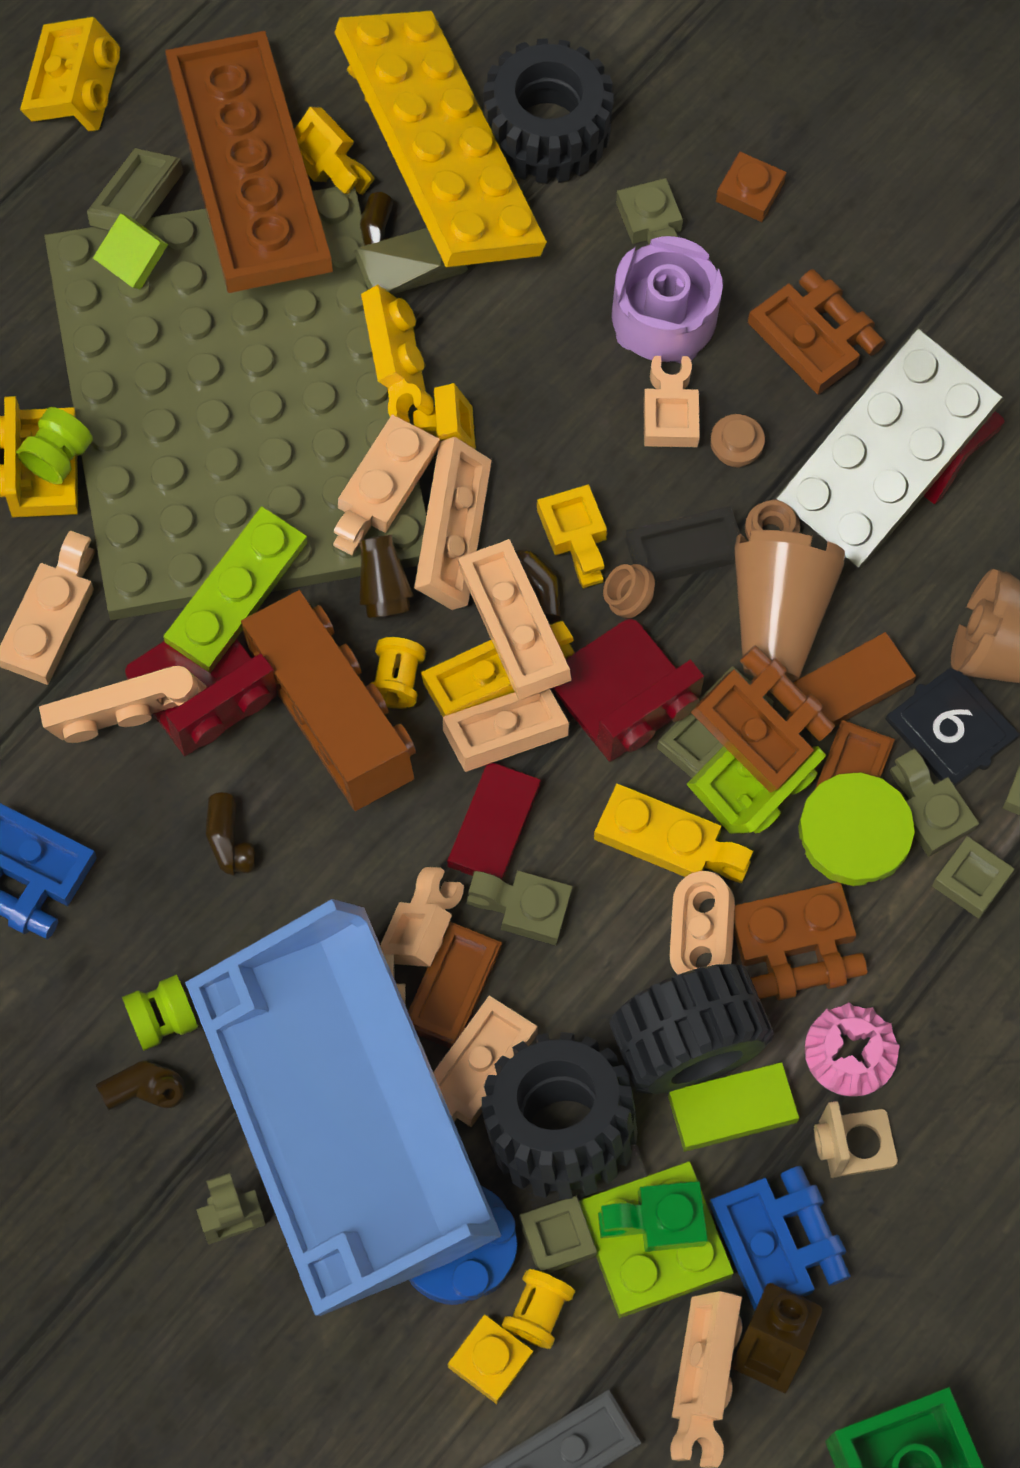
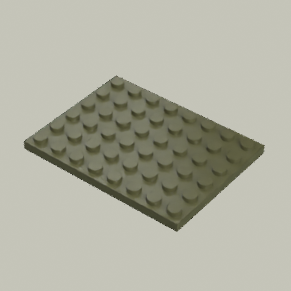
[44,186,427,621]

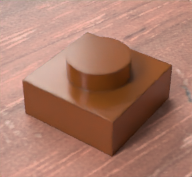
[716,152,786,222]

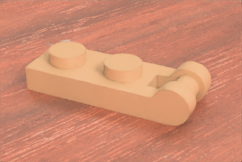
[39,666,207,743]

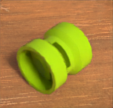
[16,407,93,485]
[122,974,198,1051]

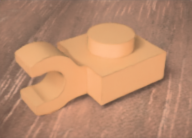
[380,867,464,967]

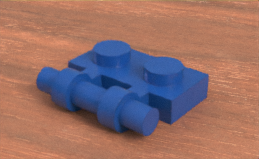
[0,803,97,939]
[709,1166,851,1311]

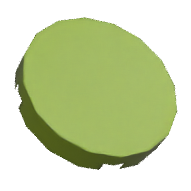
[798,772,915,886]

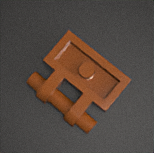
[748,269,885,395]
[691,645,835,793]
[733,882,867,1001]

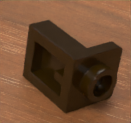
[730,1283,822,1394]

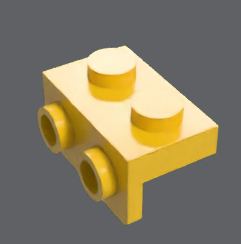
[0,396,78,517]

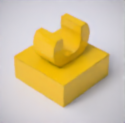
[413,383,476,450]

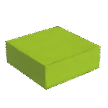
[93,213,168,290]

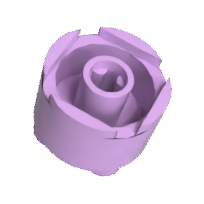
[612,236,723,363]

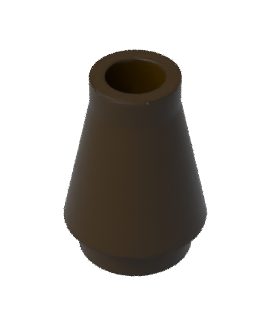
[359,534,414,618]

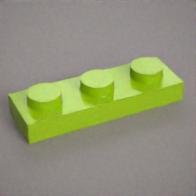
[163,506,307,673]

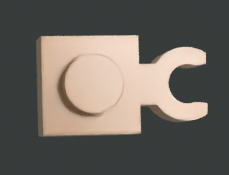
[644,356,699,447]

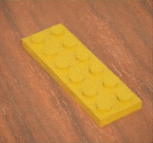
[334,11,547,267]

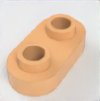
[670,871,735,974]

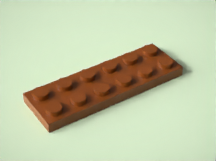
[165,31,333,293]

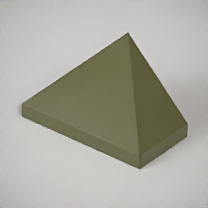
[354,228,468,295]

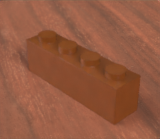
[241,590,416,811]

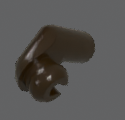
[359,192,393,246]
[206,792,255,876]

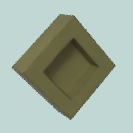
[932,836,1015,919]
[519,1195,597,1274]

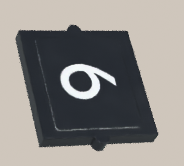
[885,666,1020,787]

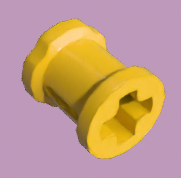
[370,637,426,709]
[502,1269,575,1349]

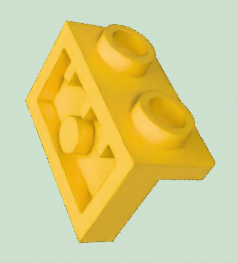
[20,17,120,131]

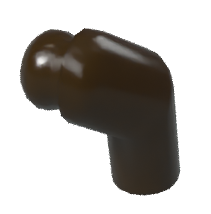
[515,550,561,625]
[95,1061,185,1111]

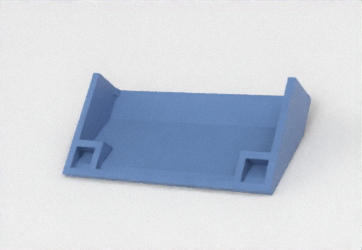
[185,899,501,1316]

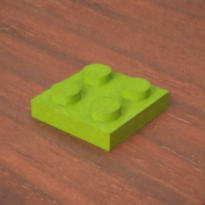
[579,1161,734,1318]

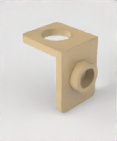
[814,1101,898,1178]

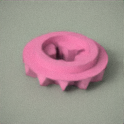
[805,1002,900,1097]

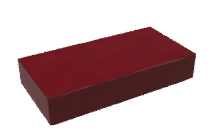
[447,763,541,880]

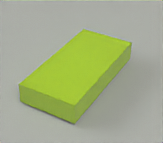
[668,1062,799,1152]

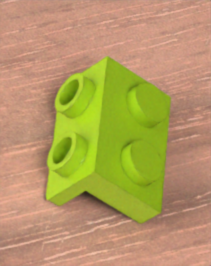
[686,746,826,834]

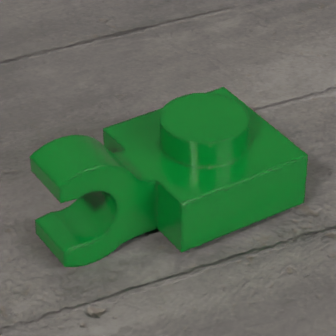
[598,1181,708,1252]

